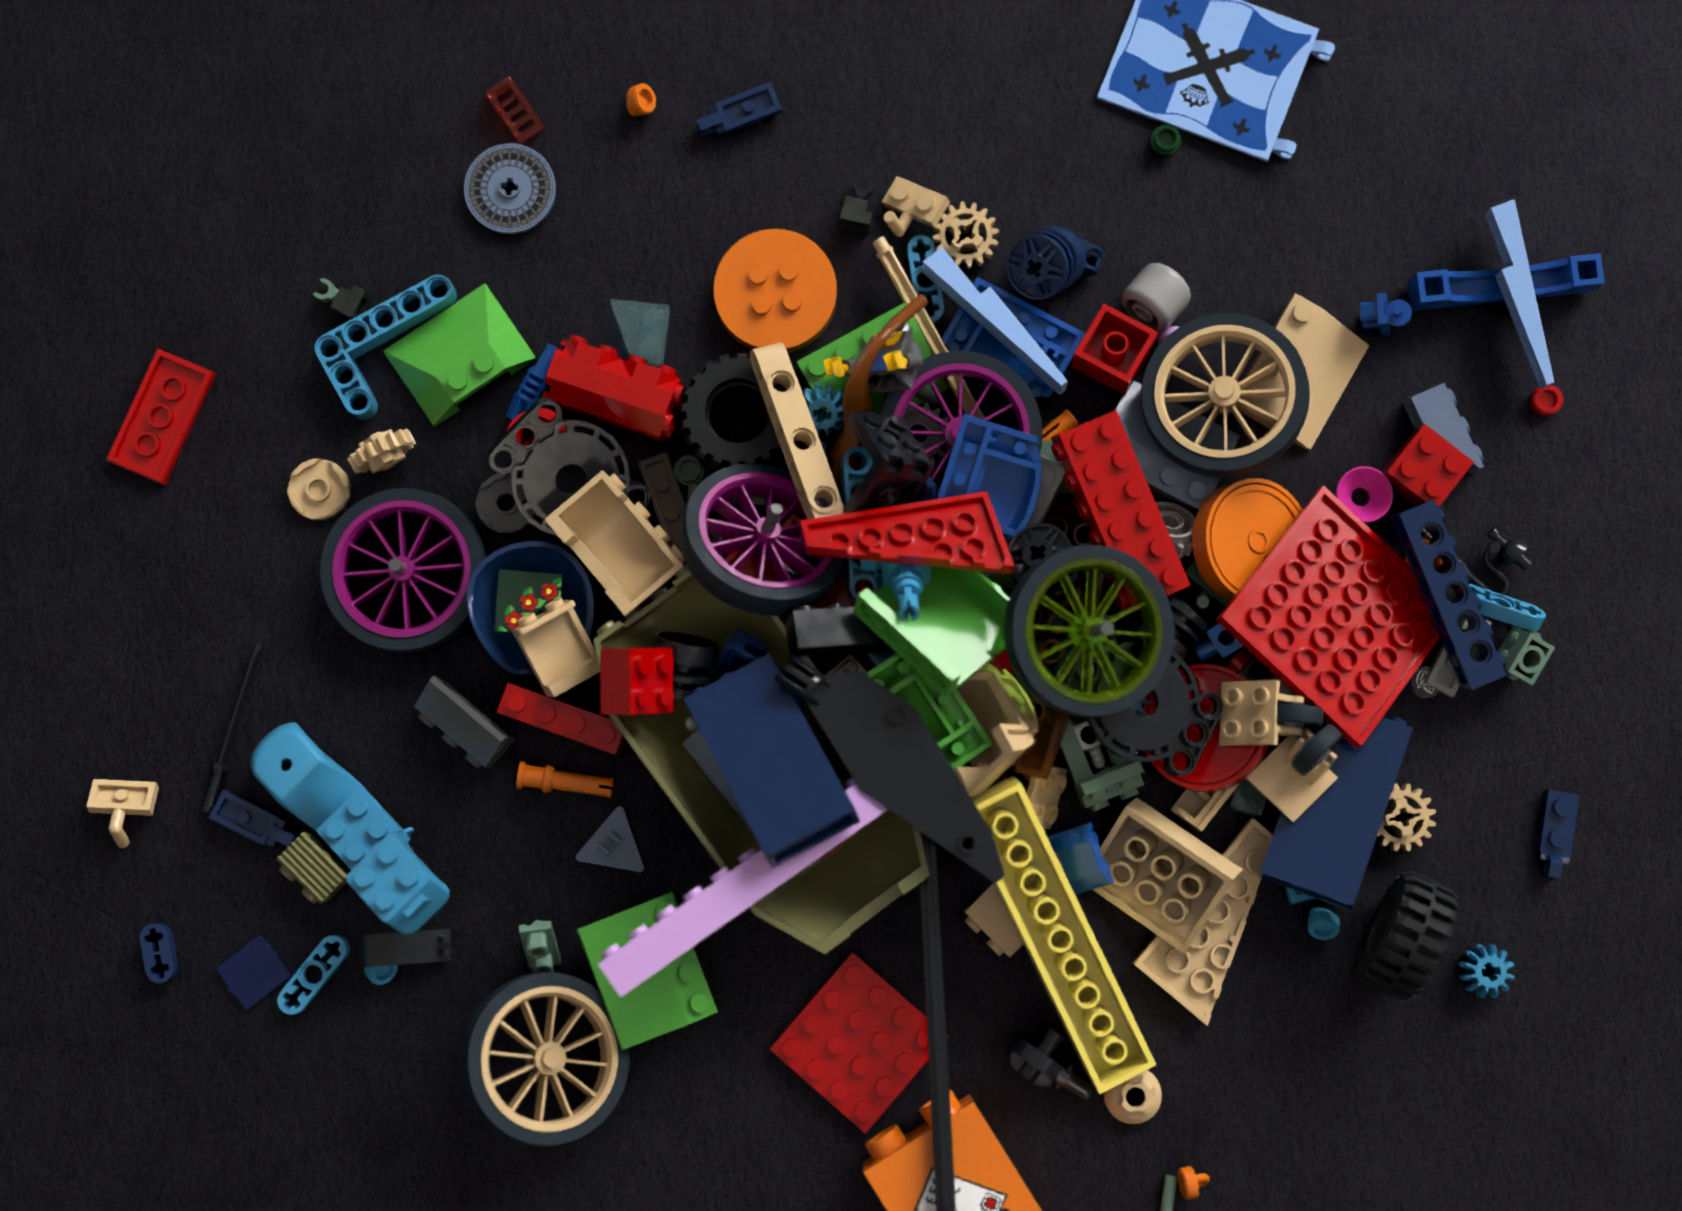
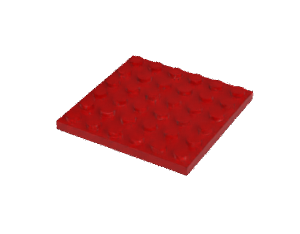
[1216,486,1440,749]

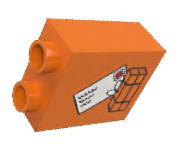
[862,1089,1042,1211]

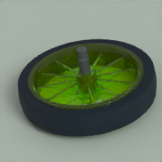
[1004,545,1174,718]

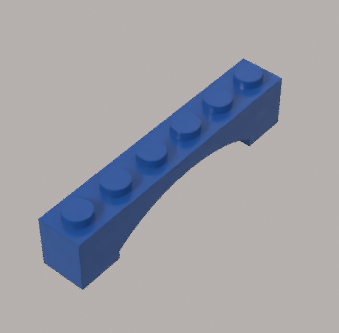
[1407,253,1605,311]

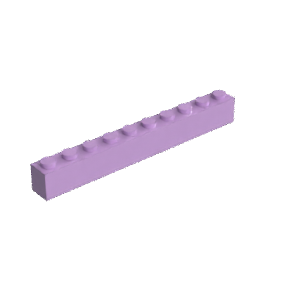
[598,778,888,997]

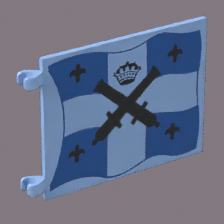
[1097,0,1335,162]

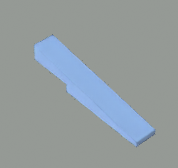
[1485,199,1554,390]
[922,247,1068,395]

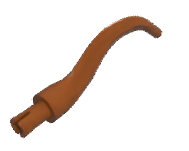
[829,294,928,492]

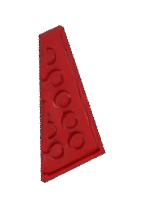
[799,491,1015,574]

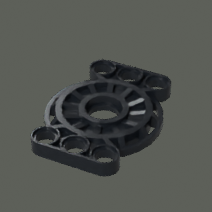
[487,397,651,536]
[1059,631,1223,776]

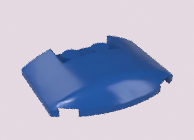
[942,277,1086,398]
[936,414,1042,547]

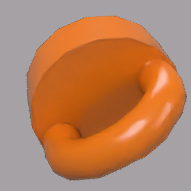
[626,83,656,116]
[1177,1166,1210,1200]

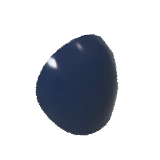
[466,541,594,676]

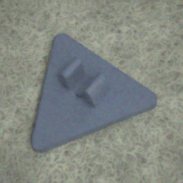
[576,806,644,872]

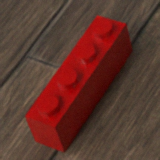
[497,683,625,756]

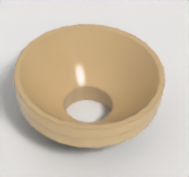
[1104,1070,1162,1124]

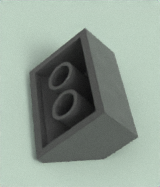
[414,676,514,769]

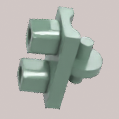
[519,920,561,973]

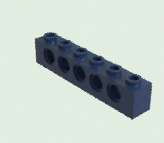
[1390,500,1507,690]

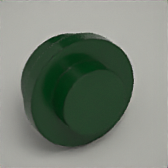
[1150,125,1181,156]
[674,455,705,486]

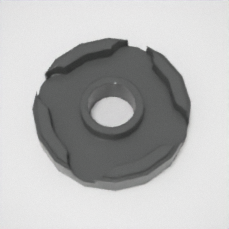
[475,473,536,534]

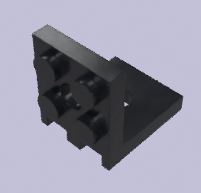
[843,410,935,514]

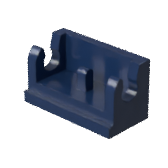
[711,628,769,684]

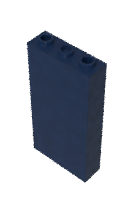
[683,654,860,869]
[1259,716,1413,911]

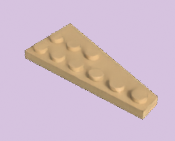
[1132,818,1273,1026]

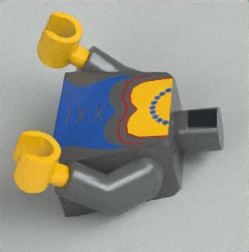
[823,323,924,393]

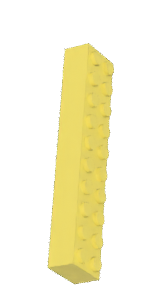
[971,776,1156,1094]

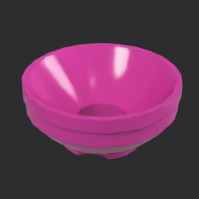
[1335,466,1393,523]

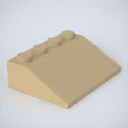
[1236,293,1369,451]
[1092,797,1243,954]

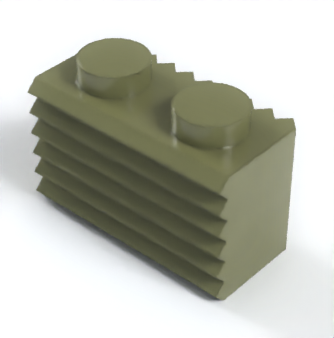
[276,832,350,904]

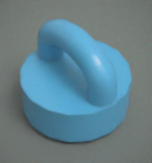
[1308,907,1340,940]
[364,965,398,985]

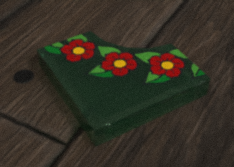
[494,569,562,635]

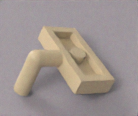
[882,176,950,236]
[86,779,159,848]

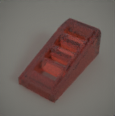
[484,75,545,144]

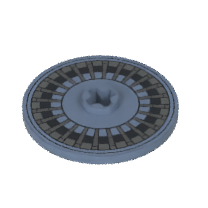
[464,143,556,234]

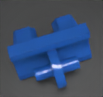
[1360,293,1412,336]

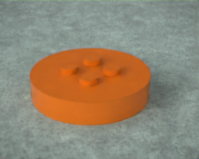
[714,229,837,353]
[1192,478,1302,601]

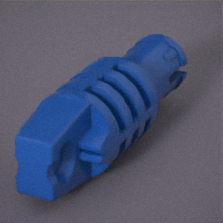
[506,343,558,421]

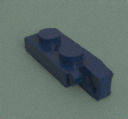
[696,82,782,136]
[208,789,299,847]
[1536,789,1580,879]

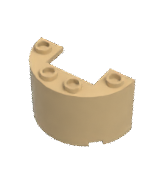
[544,470,685,616]
[954,663,1038,797]

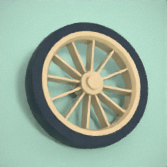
[1141,313,1310,478]
[460,972,630,1147]

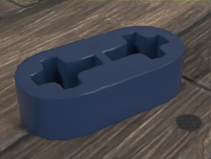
[140,923,178,983]

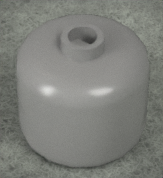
[1121,263,1191,332]

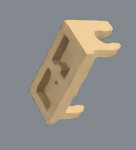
[1170,784,1239,832]

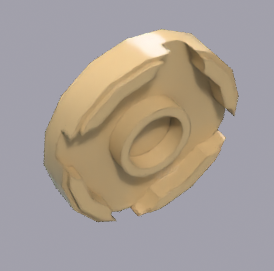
[287,459,351,520]

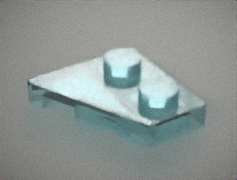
[610,299,670,367]

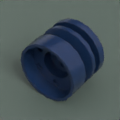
[1006,226,1086,300]

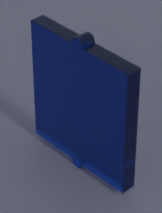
[216,934,293,1010]

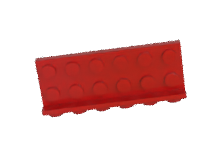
[1051,410,1191,613]

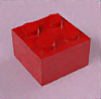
[1071,304,1159,396]
[1382,424,1474,506]
[600,647,674,715]

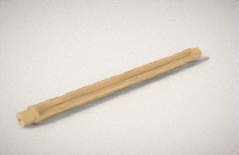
[872,236,985,419]

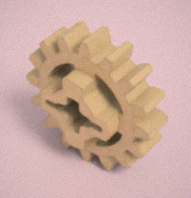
[932,202,999,270]
[348,429,416,474]
[1377,783,1436,851]

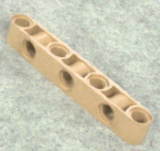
[750,342,844,519]

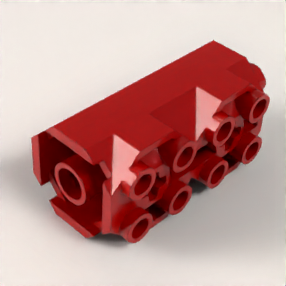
[542,335,684,442]

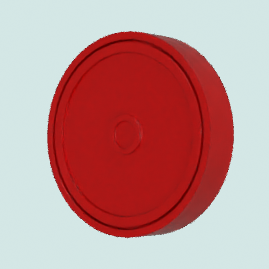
[1144,664,1269,792]

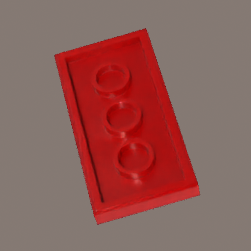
[106,348,216,485]

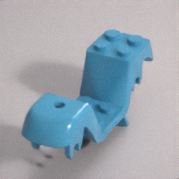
[250,722,449,935]

